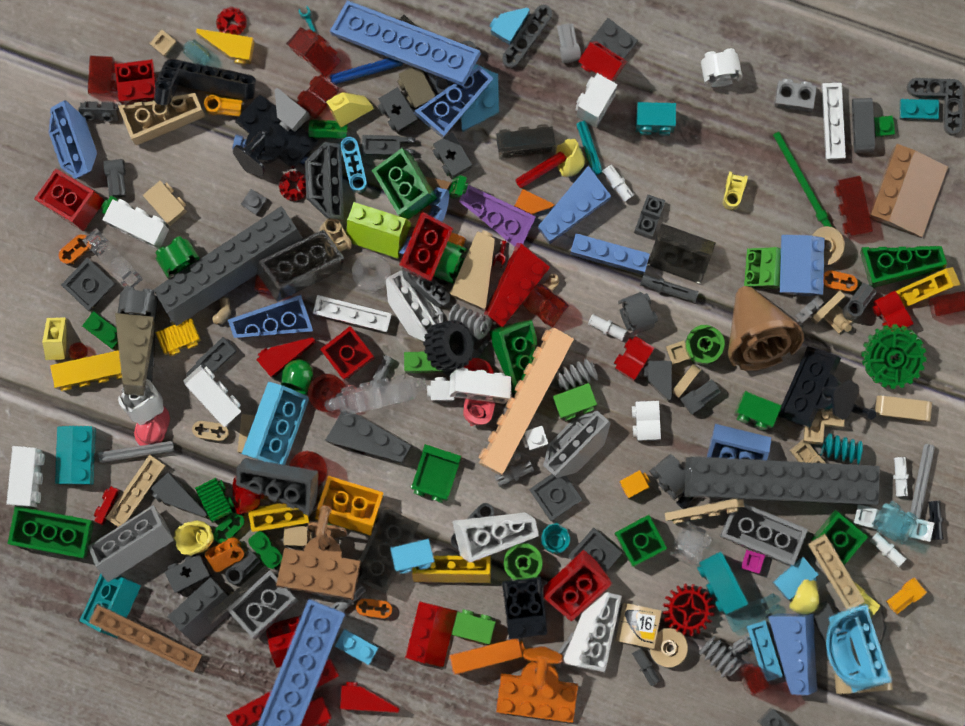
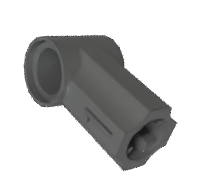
[104,159,126,198]
[843,283,877,320]
[680,379,721,415]
[225,550,260,585]

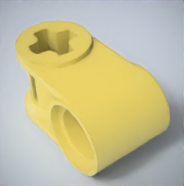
[723,171,748,210]

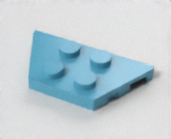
[461,64,499,132]

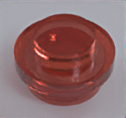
[68,342,88,360]

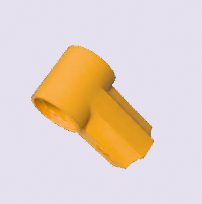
[204,95,243,117]
[886,577,927,614]

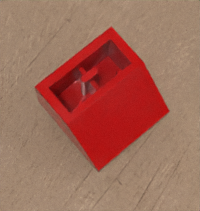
[115,60,157,105]
[266,615,302,668]

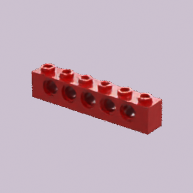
[226,659,340,726]

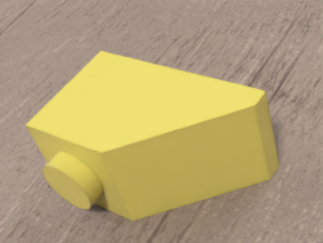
[326,92,374,127]
[42,317,67,360]

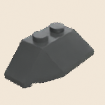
[305,142,344,220]

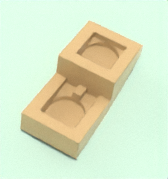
[789,440,825,463]

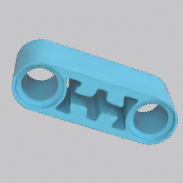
[341,137,368,194]

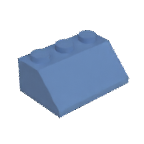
[780,235,825,296]
[707,424,772,460]

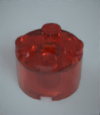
[308,374,348,414]
[289,451,328,488]

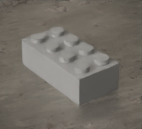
[719,503,808,566]
[88,505,173,582]

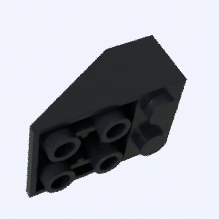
[502,577,548,639]

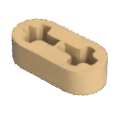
[671,364,701,398]
[192,421,229,441]

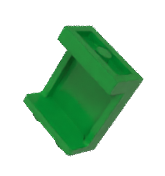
[411,444,462,503]

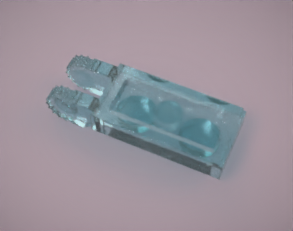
[725,593,781,632]

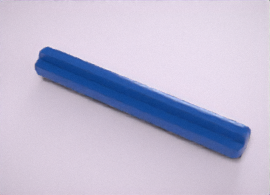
[330,58,403,85]

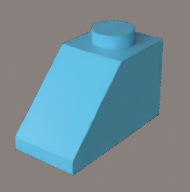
[490,8,530,45]

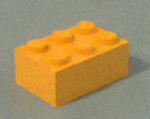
[315,476,384,535]

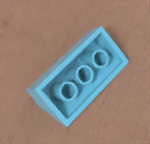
[242,382,310,465]

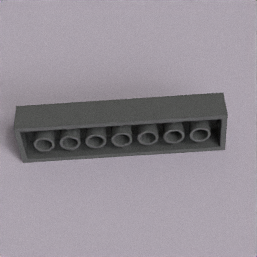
[153,206,305,326]

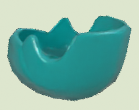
[541,523,571,554]

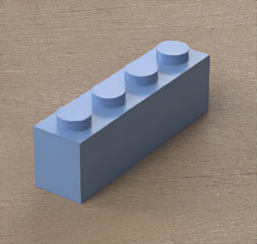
[570,233,650,275]

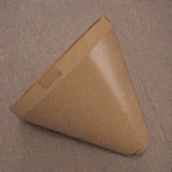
[728,286,804,371]

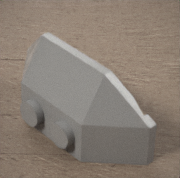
[543,411,611,478]

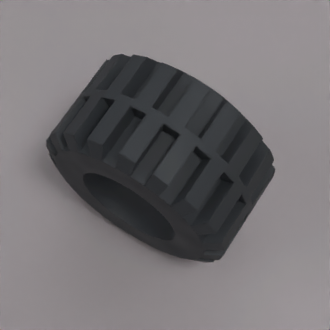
[423,320,474,371]

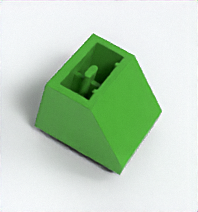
[744,247,781,289]

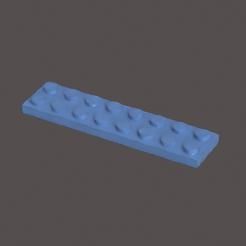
[330,0,481,86]
[258,599,345,726]

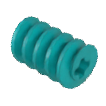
[820,433,863,465]

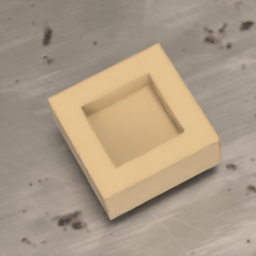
[150,29,177,57]
[666,341,690,365]

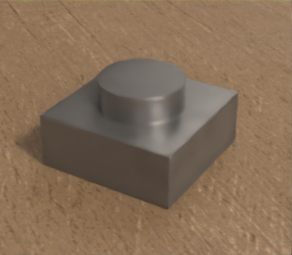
[241,189,267,215]

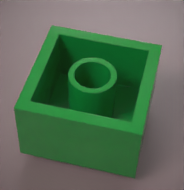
[734,391,781,431]
[811,510,868,565]
[614,514,667,567]

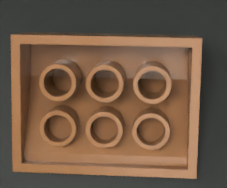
[868,144,948,238]

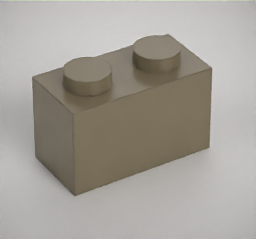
[397,67,435,110]

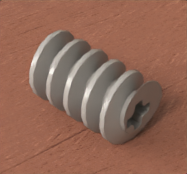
[448,304,492,339]
[555,359,598,391]
[699,636,742,678]

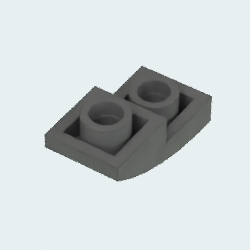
[634,194,666,239]

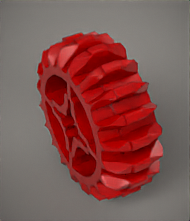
[662,584,715,636]

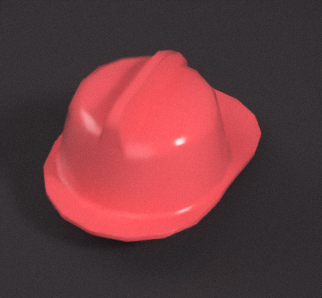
[463,399,495,426]
[134,406,170,446]

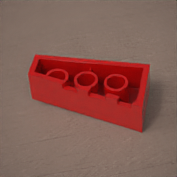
[484,243,550,327]

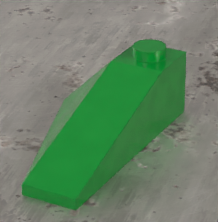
[489,320,537,396]

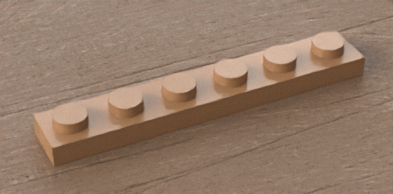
[89,605,202,672]

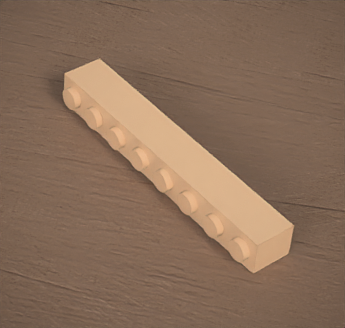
[478,328,574,475]

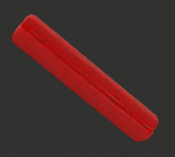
[515,151,567,188]

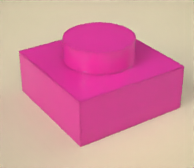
[741,550,765,574]

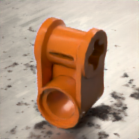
[205,538,244,572]

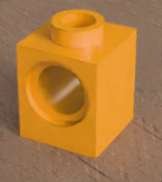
[619,470,650,499]

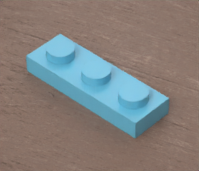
[746,621,783,682]

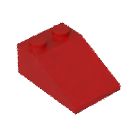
[34,169,105,232]

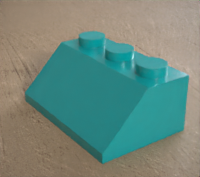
[55,426,96,485]
[697,551,748,615]
[79,574,141,638]

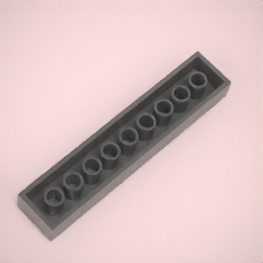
[685,457,880,505]

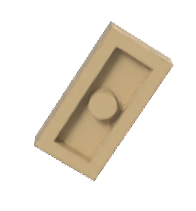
[811,291,853,334]

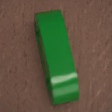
[213,513,245,543]

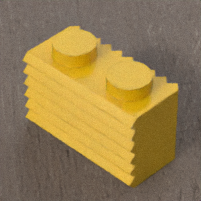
[155,318,201,357]

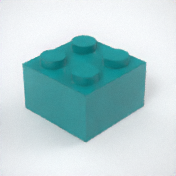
[636,102,676,136]

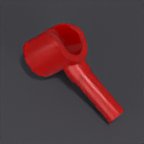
[492,240,507,268]

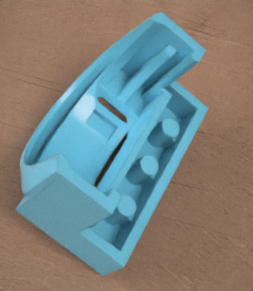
[826,605,891,693]

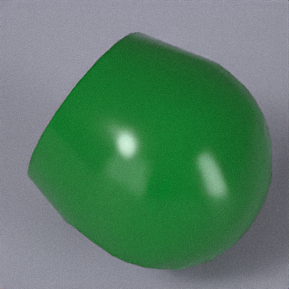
[281,360,313,395]

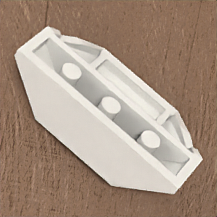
[386,270,443,341]

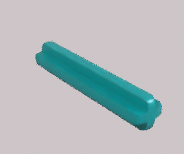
[576,121,603,175]

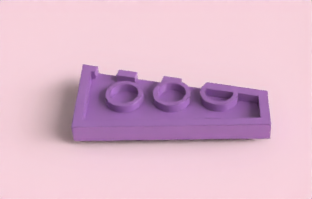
[459,185,536,247]

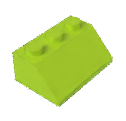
[346,202,412,259]

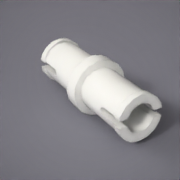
[602,164,634,202]
[588,314,627,341]
[893,457,909,496]
[870,532,906,567]

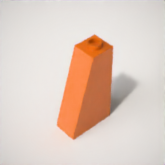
[449,638,525,675]

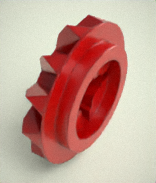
[216,7,247,35]
[279,171,306,201]

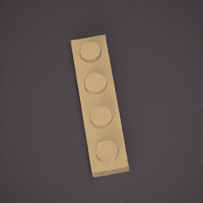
[106,455,166,527]
[665,499,744,524]
[808,534,865,610]

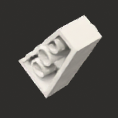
[452,513,539,562]
[562,592,621,672]

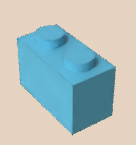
[390,539,434,574]
[772,557,818,600]
[335,629,379,665]

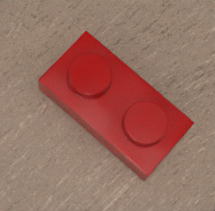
[94,486,120,525]

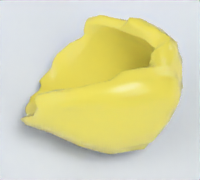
[556,139,585,177]
[174,520,214,555]
[789,579,819,615]

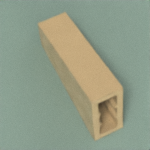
[450,230,495,311]

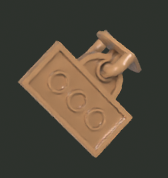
[276,506,361,600]

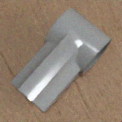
[557,23,581,63]

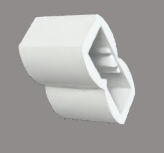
[632,401,661,441]

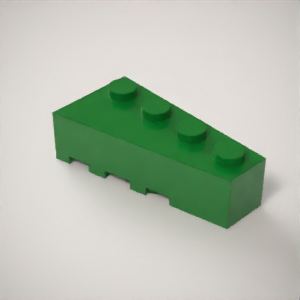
[860,246,947,288]

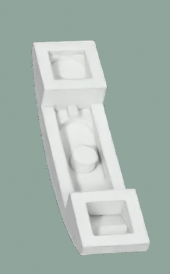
[854,504,934,542]

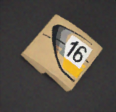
[615,603,662,649]

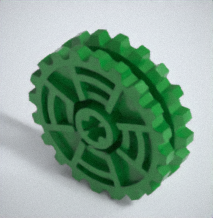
[861,324,927,389]

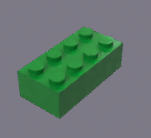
[7,506,94,559]

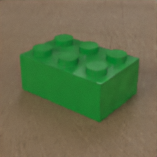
[372,148,438,220]

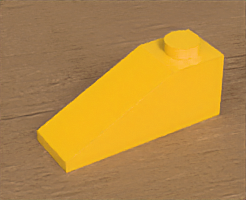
[196,29,255,65]
[896,267,961,308]

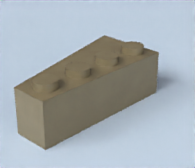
[115,313,155,396]

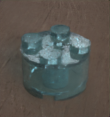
[872,501,917,545]

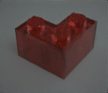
[286,27,341,78]

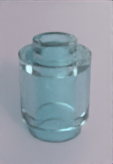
[183,39,212,65]

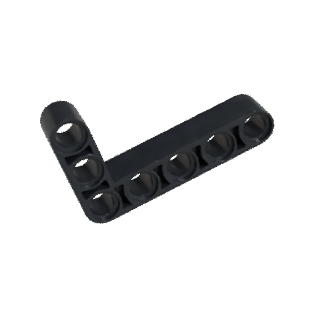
[154,59,256,105]

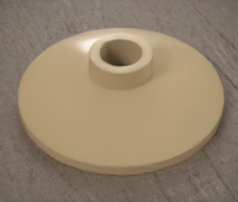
[812,226,845,265]
[650,628,688,667]

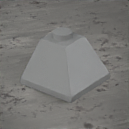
[275,88,311,132]

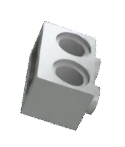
[774,79,817,112]

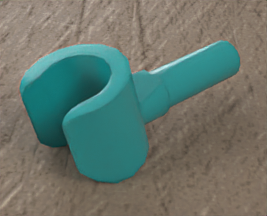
[299,6,316,33]

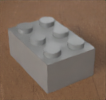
[227,570,298,640]

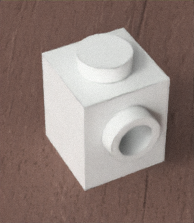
[427,377,454,401]
[522,426,548,451]

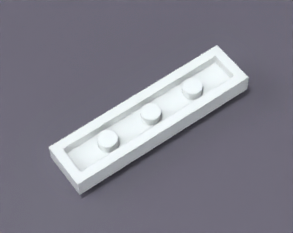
[822,83,846,160]
[313,295,392,333]

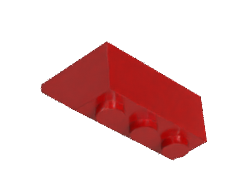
[399,212,453,281]
[543,550,612,622]
[405,601,457,667]

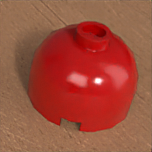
[232,476,264,514]

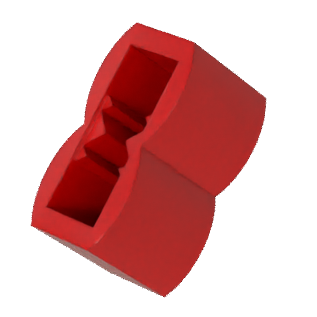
[872,290,913,328]
[614,336,655,381]

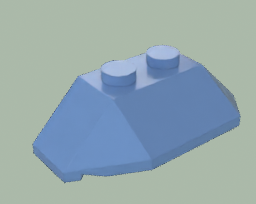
[49,101,97,179]

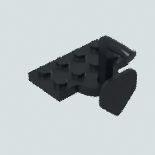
[233,94,318,176]
[777,346,877,428]

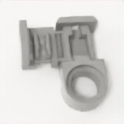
[795,296,824,329]

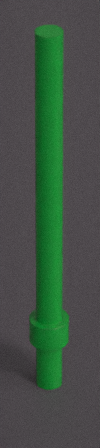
[773,132,832,227]

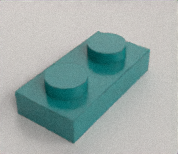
[899,99,939,120]

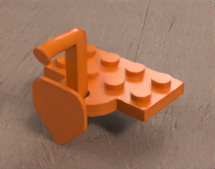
[496,646,578,723]

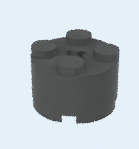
[117,287,158,322]
[618,292,658,336]
[649,454,685,500]

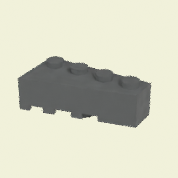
[325,407,412,463]
[236,458,318,516]

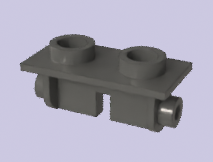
[78,101,119,122]

